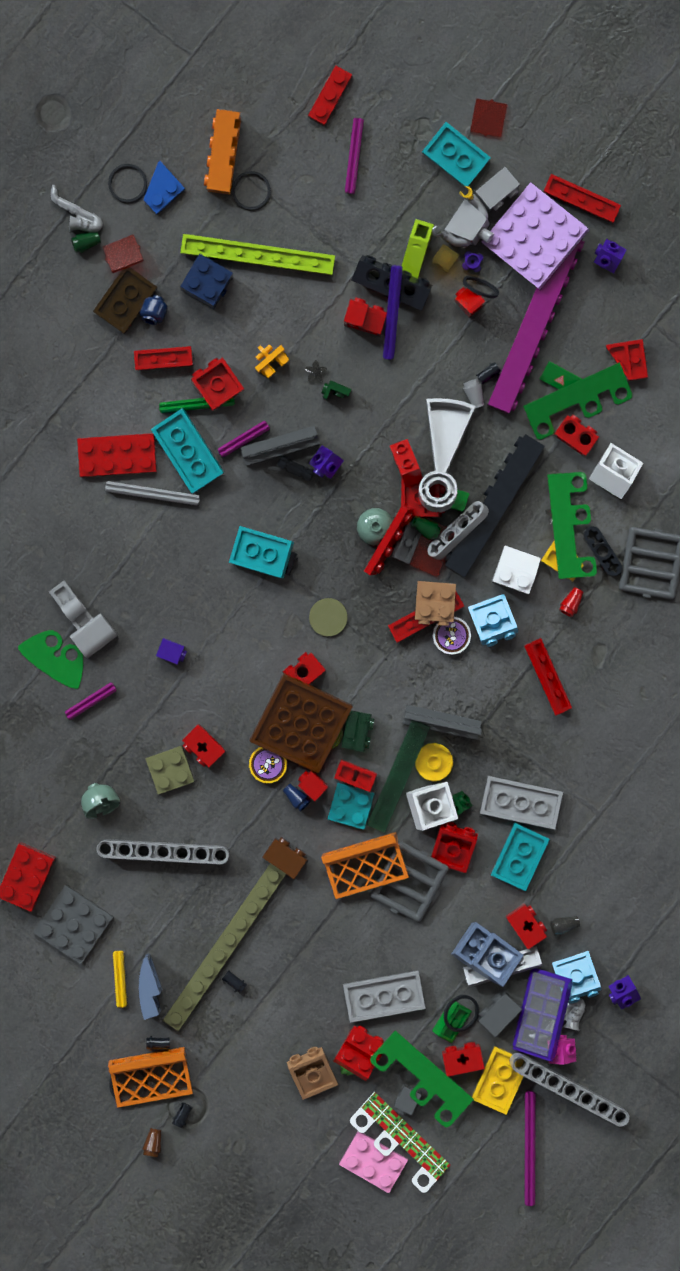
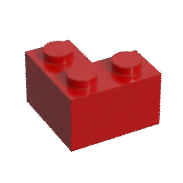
[344,298,387,336]

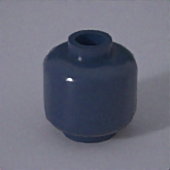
[140,295,168,325]

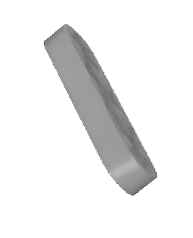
[428,501,489,560]

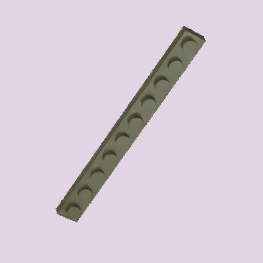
[163,863,286,1031]

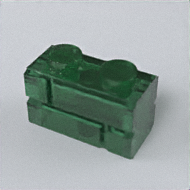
[341,710,375,752]

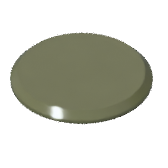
[309,598,347,636]

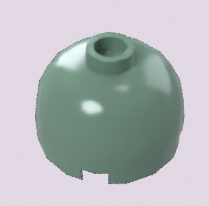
[357,508,393,546]
[81,783,120,819]

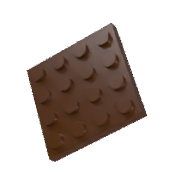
[249,673,353,773]

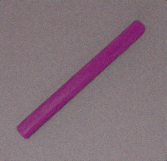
[525,1091,536,1206]

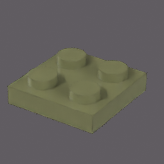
[145,745,194,794]

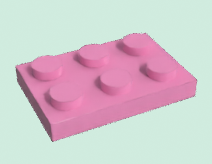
[339,1131,408,1193]

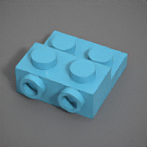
[468,594,518,647]
[552,951,601,1004]

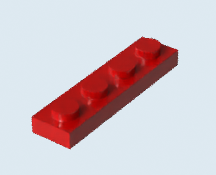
[543,174,621,224]
[364,505,414,575]
[388,591,464,642]
[524,638,572,716]

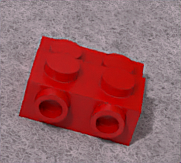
[191,357,244,411]
[401,478,446,517]
[431,822,478,873]
[333,1026,384,1081]

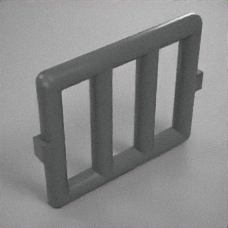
[619,527,680,600]
[370,841,449,922]

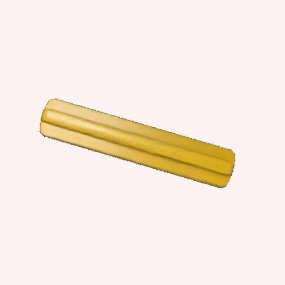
[113,950,127,1008]

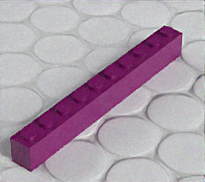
[487,240,585,414]

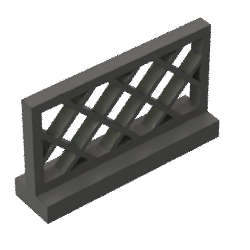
[241,426,320,466]
[403,705,482,740]

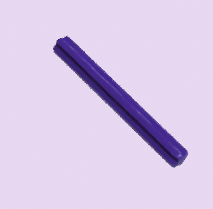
[383,265,402,360]

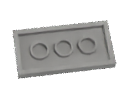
[480,776,563,829]
[343,970,425,1023]

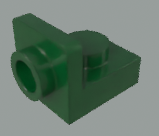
[321,380,352,400]
[452,791,472,816]

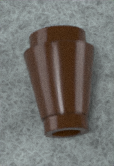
[142,1128,161,1157]

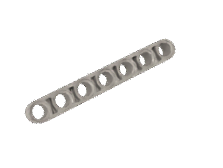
[97,839,230,864]
[509,1053,629,1127]

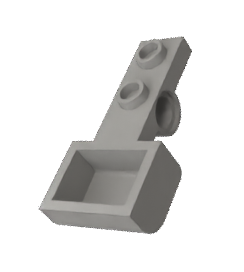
[49,580,118,659]

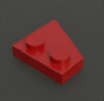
[606,339,648,381]

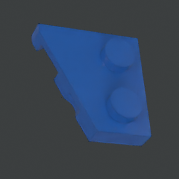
[144,161,185,215]

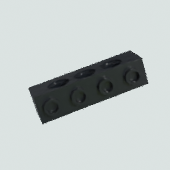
[351,255,433,311]

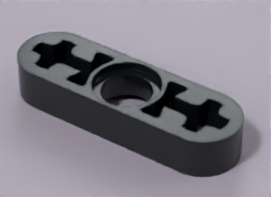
[583,526,622,576]

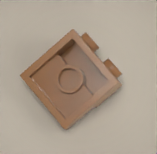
[415,581,456,626]
[287,1047,338,1100]

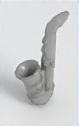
[50,185,103,233]
[529,997,586,1041]

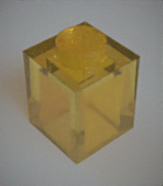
[432,244,459,273]

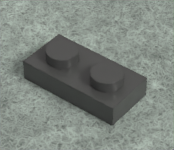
[391,523,421,564]

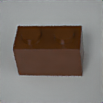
[262,837,307,879]

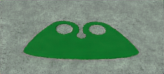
[18,630,83,689]

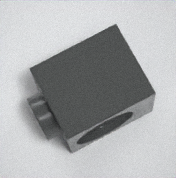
[394,1083,422,1116]

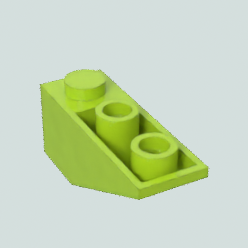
[402,219,434,279]

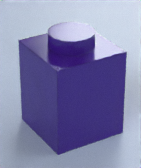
[156,638,187,664]

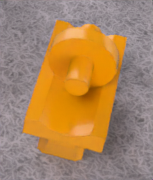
[255,344,289,379]

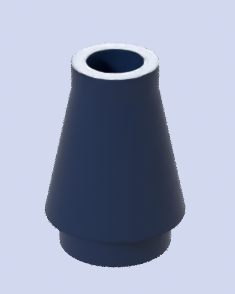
[283,783,311,812]

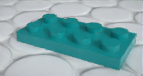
[151,408,225,494]

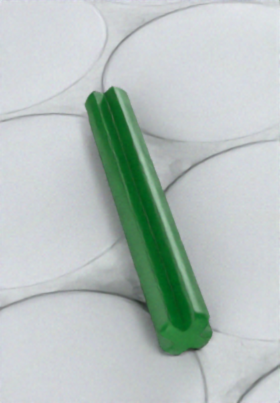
[159,397,235,413]

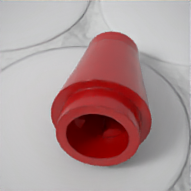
[559,587,584,617]

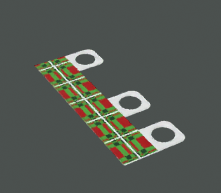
[350,1092,450,1193]

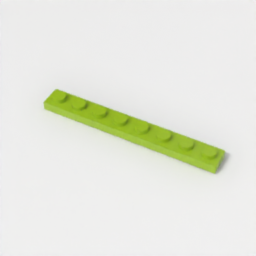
[180,234,335,275]

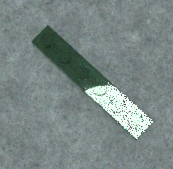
[367,720,430,833]

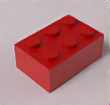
[0,842,56,912]

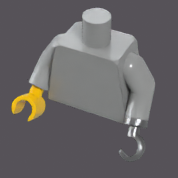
[432,186,494,247]

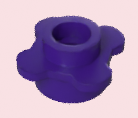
[462,251,483,272]

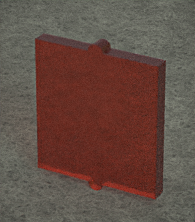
[470,98,507,138]
[103,234,144,273]

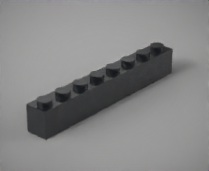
[444,434,545,577]

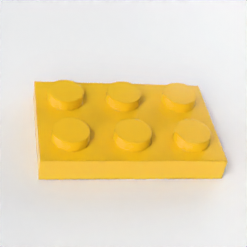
[472,1046,524,1115]

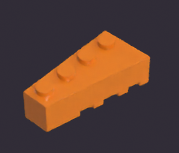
[204,109,241,195]

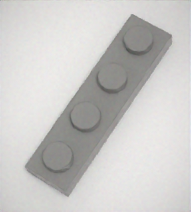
[463,946,542,987]

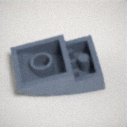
[451,922,524,987]
[139,953,162,1020]

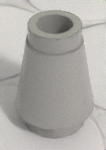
[463,379,484,408]

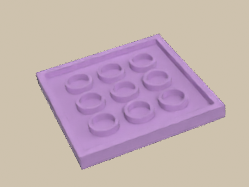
[482,182,589,290]

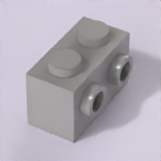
[475,167,520,212]

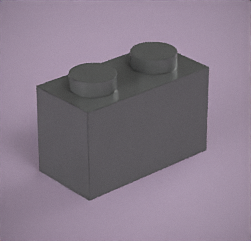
[478,991,522,1037]

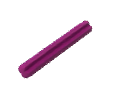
[345,118,364,194]

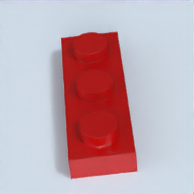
[308,65,352,126]
[134,346,193,371]

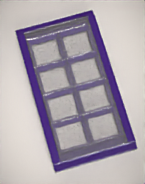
[513,968,573,1062]

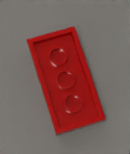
[77,433,157,477]

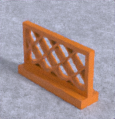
[321,832,409,899]
[108,1047,193,1108]

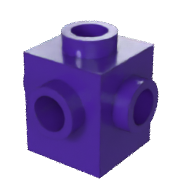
[594,239,627,273]
[309,445,344,479]
[608,975,641,1010]

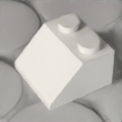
[589,443,643,499]
[492,546,541,594]
[406,782,458,830]

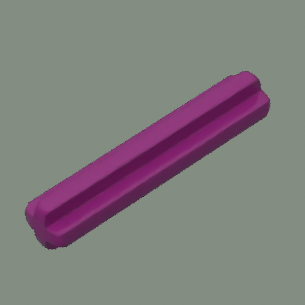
[218,421,270,457]
[65,683,116,720]

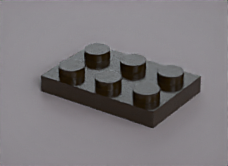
[93,265,158,334]

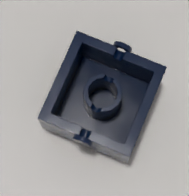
[180,253,233,309]

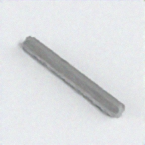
[105,481,200,505]

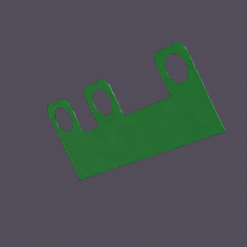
[523,362,632,440]
[547,472,597,579]
[370,1030,474,1127]

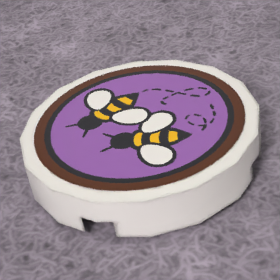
[433,617,471,655]

